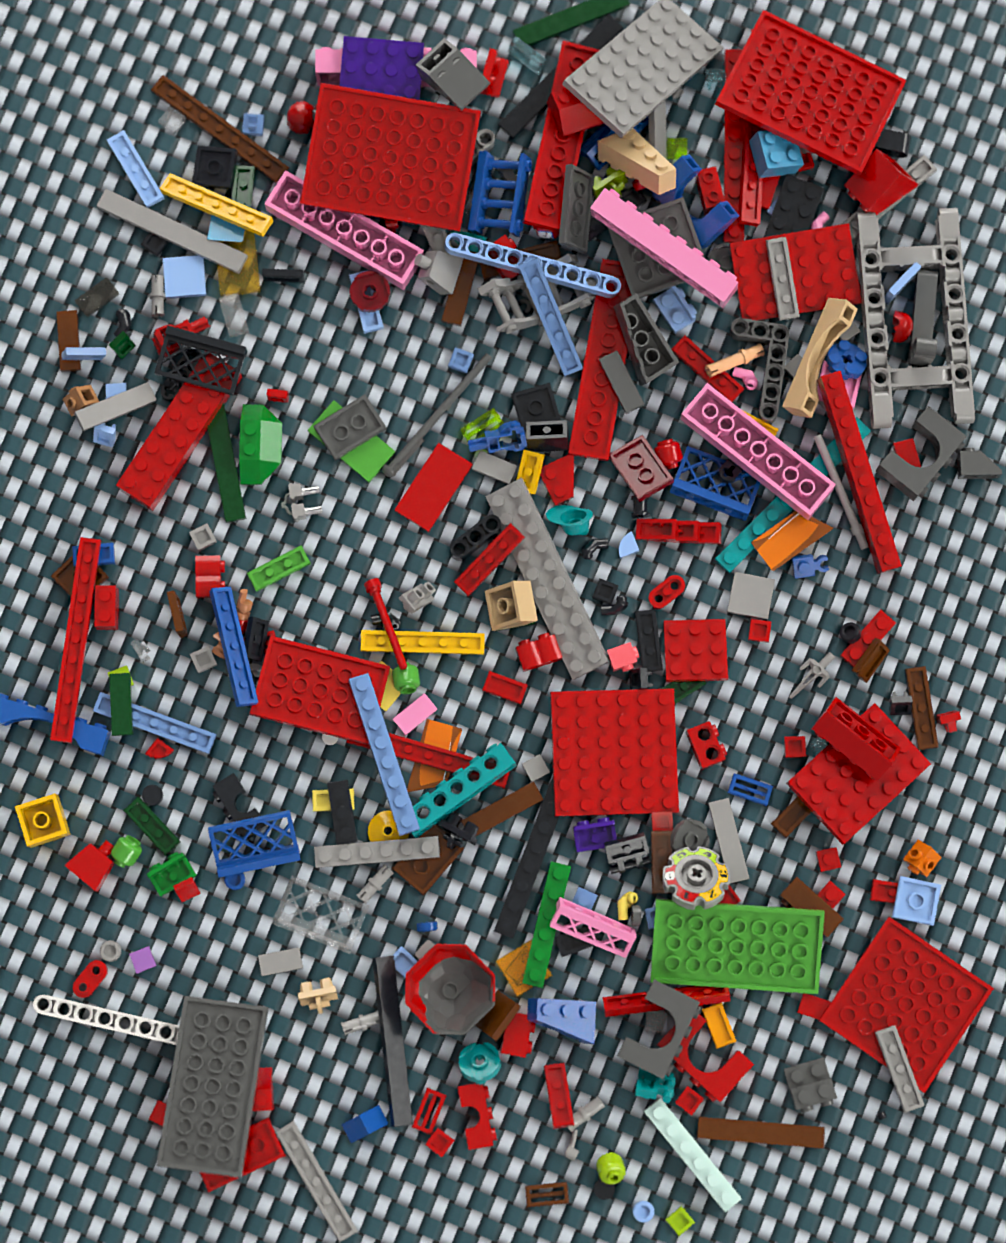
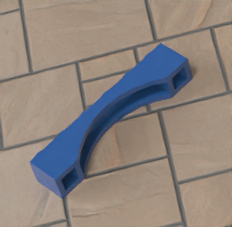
[0,693,111,756]

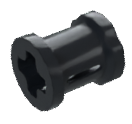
[631,496,650,518]

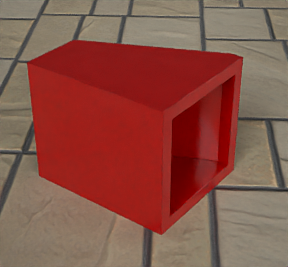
[844,149,919,215]

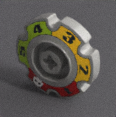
[662,846,730,910]

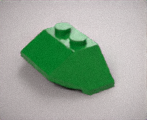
[239,404,282,485]

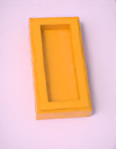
[701,1003,736,1049]

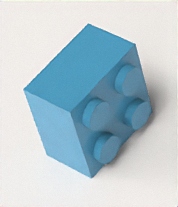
[749,130,804,178]

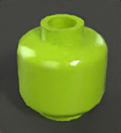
[596,1153,626,1185]

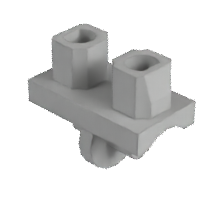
[399,582,436,614]

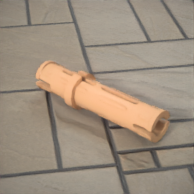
[705,343,765,378]

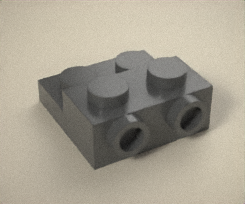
[783,1057,837,1113]

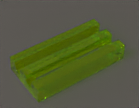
[460,408,504,442]

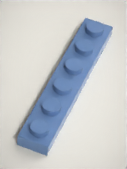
[518,257,583,376]
[93,692,217,754]

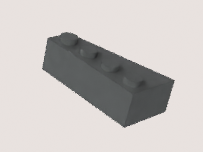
[614,293,679,386]

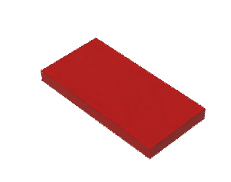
[395,443,473,533]
[200,1117,286,1193]

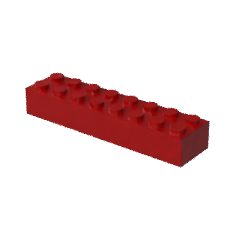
[116,351,242,511]

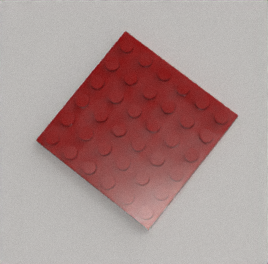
[550,689,679,817]
[819,917,994,1093]

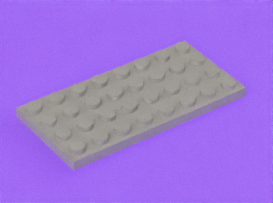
[562,0,724,138]

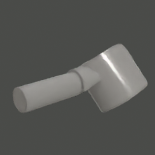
[565,1129,579,1161]

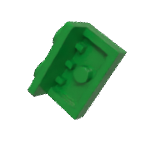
[146,852,197,897]

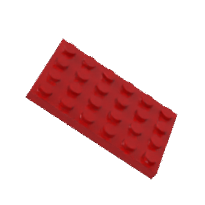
[729,223,862,321]
[250,636,391,745]
[786,703,931,845]

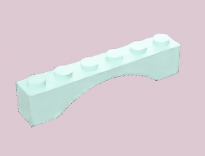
[643,1098,742,1213]

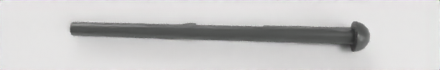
[382,353,492,477]

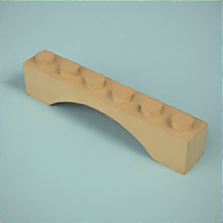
[782,298,858,418]

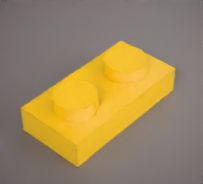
[516,450,545,494]

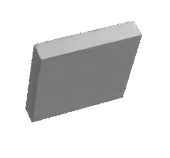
[727,572,775,620]

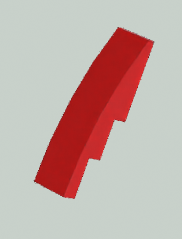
[635,519,722,544]

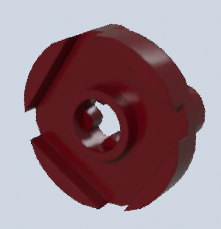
[350,271,390,312]

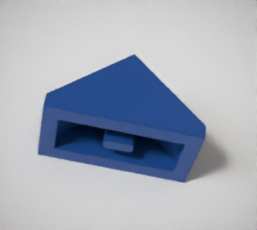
[342,1105,389,1143]

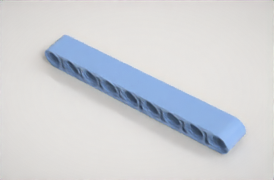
[444,233,621,298]

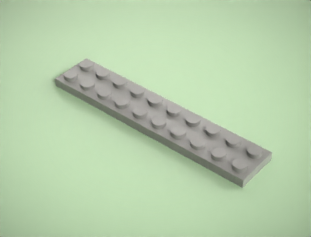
[486,478,610,680]

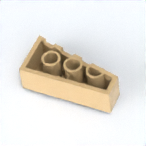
[598,129,676,195]

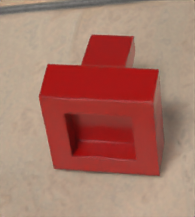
[935,710,961,733]

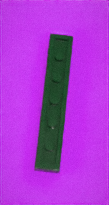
[513,0,630,50]
[208,403,247,523]

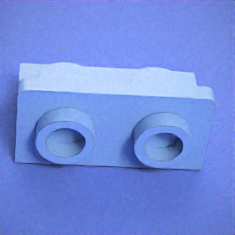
[653,286,697,334]

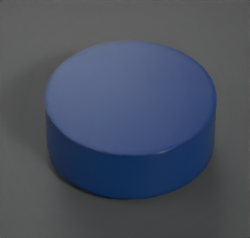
[224,873,246,890]
[416,921,438,932]

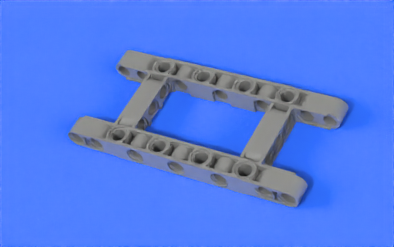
[855,208,975,429]

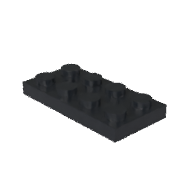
[764,174,824,237]

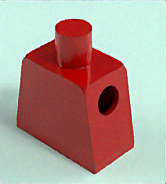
[65,840,115,892]

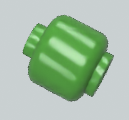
[392,662,420,694]
[111,835,142,868]

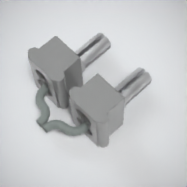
[281,483,323,522]

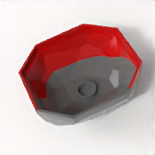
[405,944,495,1035]

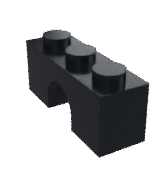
[212,773,267,840]

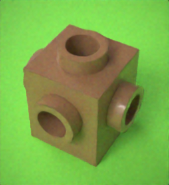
[63,384,99,417]

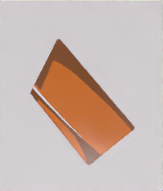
[751,511,833,571]
[407,719,462,792]

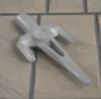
[789,652,835,699]

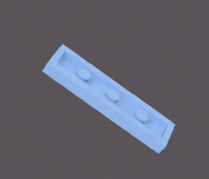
[107,130,164,208]

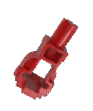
[152,317,210,358]

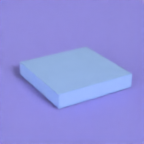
[163,255,206,299]
[884,262,921,305]
[892,876,941,926]

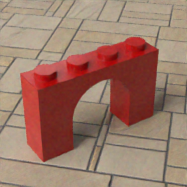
[657,1014,754,1102]

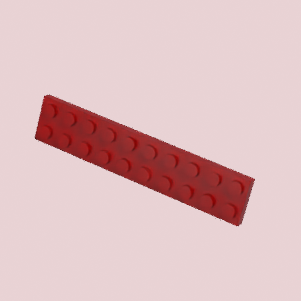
[523,40,599,233]
[568,259,631,461]

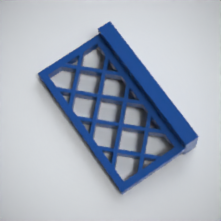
[670,446,760,521]
[208,810,301,877]

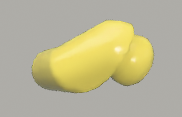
[617,892,638,920]

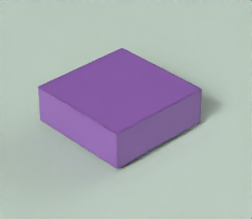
[129,946,157,974]

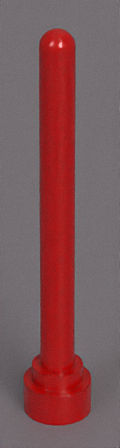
[364,578,407,670]

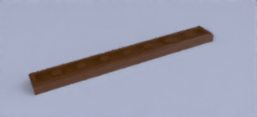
[151,75,289,184]

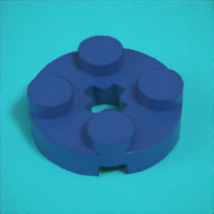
[826,340,867,380]

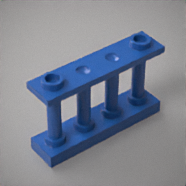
[468,151,532,237]

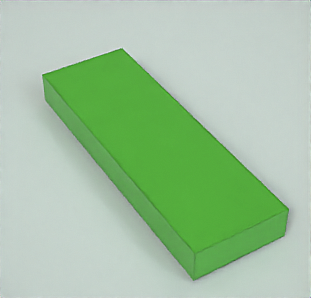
[247,545,311,592]

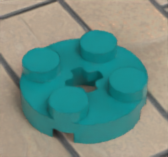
[459,1042,501,1085]

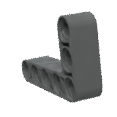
[908,270,938,367]
[730,318,790,424]

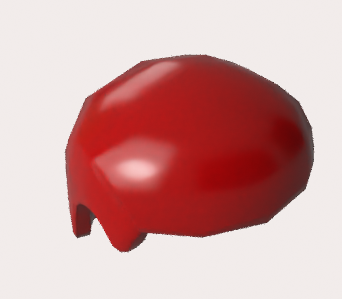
[286,101,314,134]
[892,310,913,343]

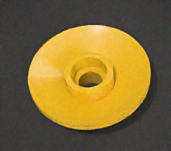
[368,811,409,842]

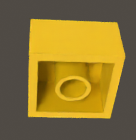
[15,793,71,848]

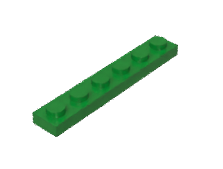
[522,861,571,989]

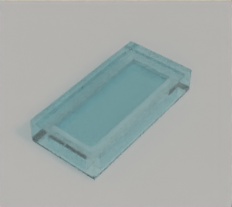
[508,36,547,75]

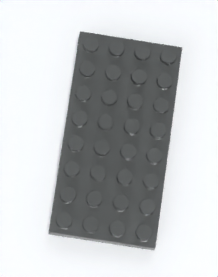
[156,996,269,1178]

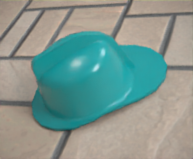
[546,505,593,536]

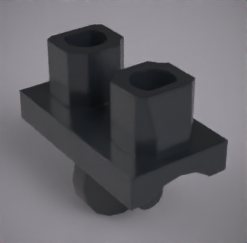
[438,812,479,849]

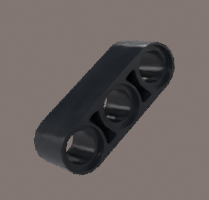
[872,129,911,158]
[450,514,501,561]

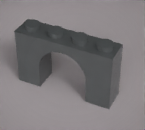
[875,406,967,501]
[617,980,701,1079]

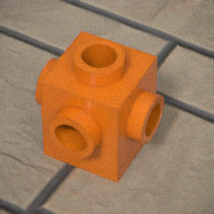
[903,840,942,877]

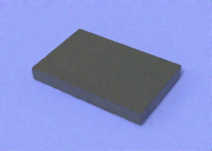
[313,394,387,461]

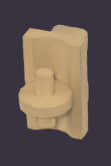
[298,978,338,1014]

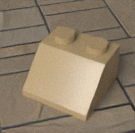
[485,581,538,631]

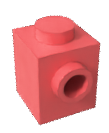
[606,642,639,672]

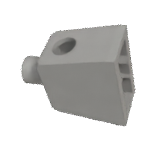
[414,250,464,295]

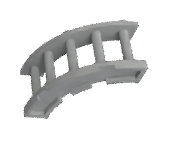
[477,254,596,334]

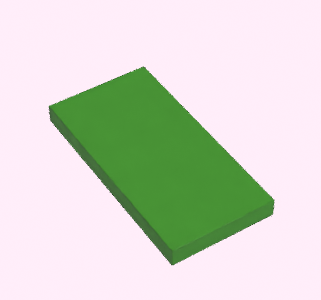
[307,400,396,483]

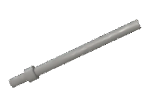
[813,434,869,550]

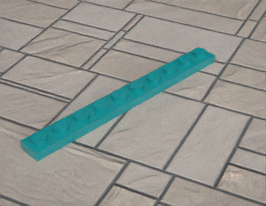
[715,417,871,574]

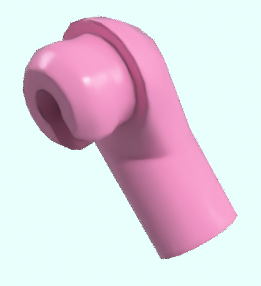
[810,211,830,229]
[732,367,758,390]

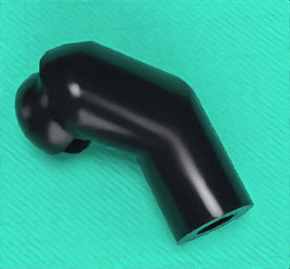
[113,309,132,337]
[581,538,608,560]
[601,595,629,616]
[371,612,400,631]

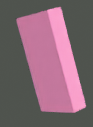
[393,693,438,735]

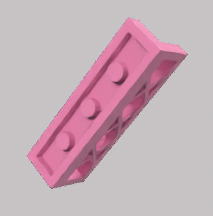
[550,897,636,958]

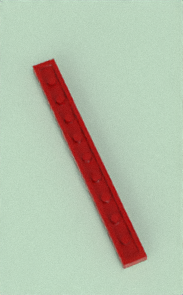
[724,49,745,243]
[50,537,101,743]

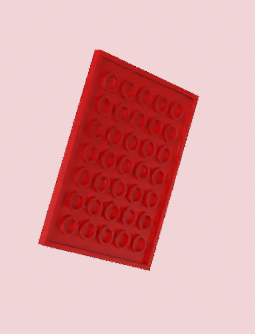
[715,10,906,176]
[300,83,481,232]

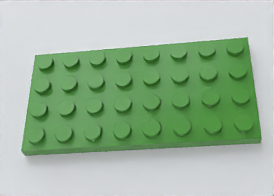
[650,899,825,994]

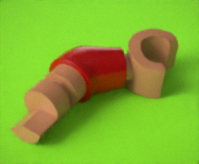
[212,589,253,659]

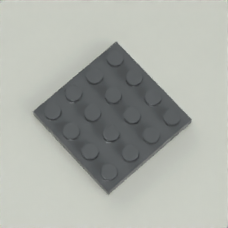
[608,197,705,298]

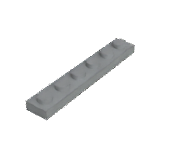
[314,836,440,868]

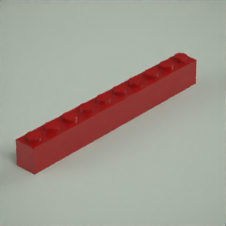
[817,371,902,574]

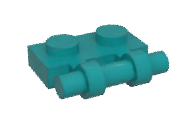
[635,1067,676,1103]

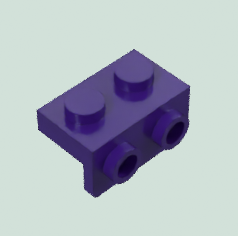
[573,817,617,853]

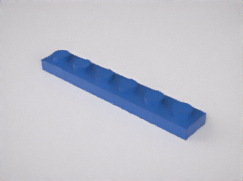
[209,587,258,707]

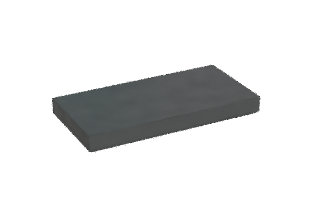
[559,164,594,254]

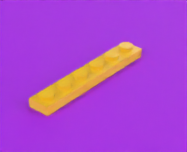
[160,173,273,237]
[361,630,485,655]

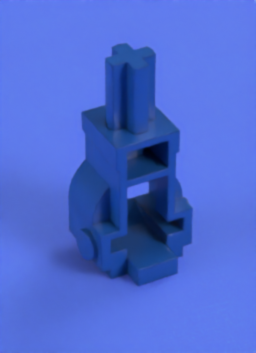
[467,420,527,454]

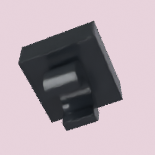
[629,668,653,690]
[889,691,913,715]

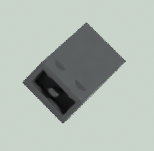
[416,38,490,111]

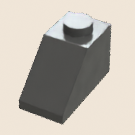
[957,448,1002,479]

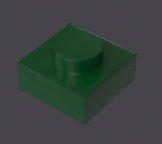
[109,331,136,360]

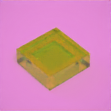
[667,138,687,159]

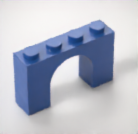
[652,154,739,249]

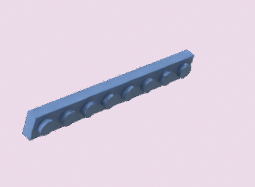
[348,673,420,836]

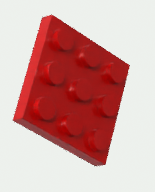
[663,619,728,682]

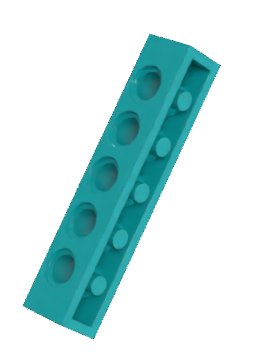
[411,743,517,838]

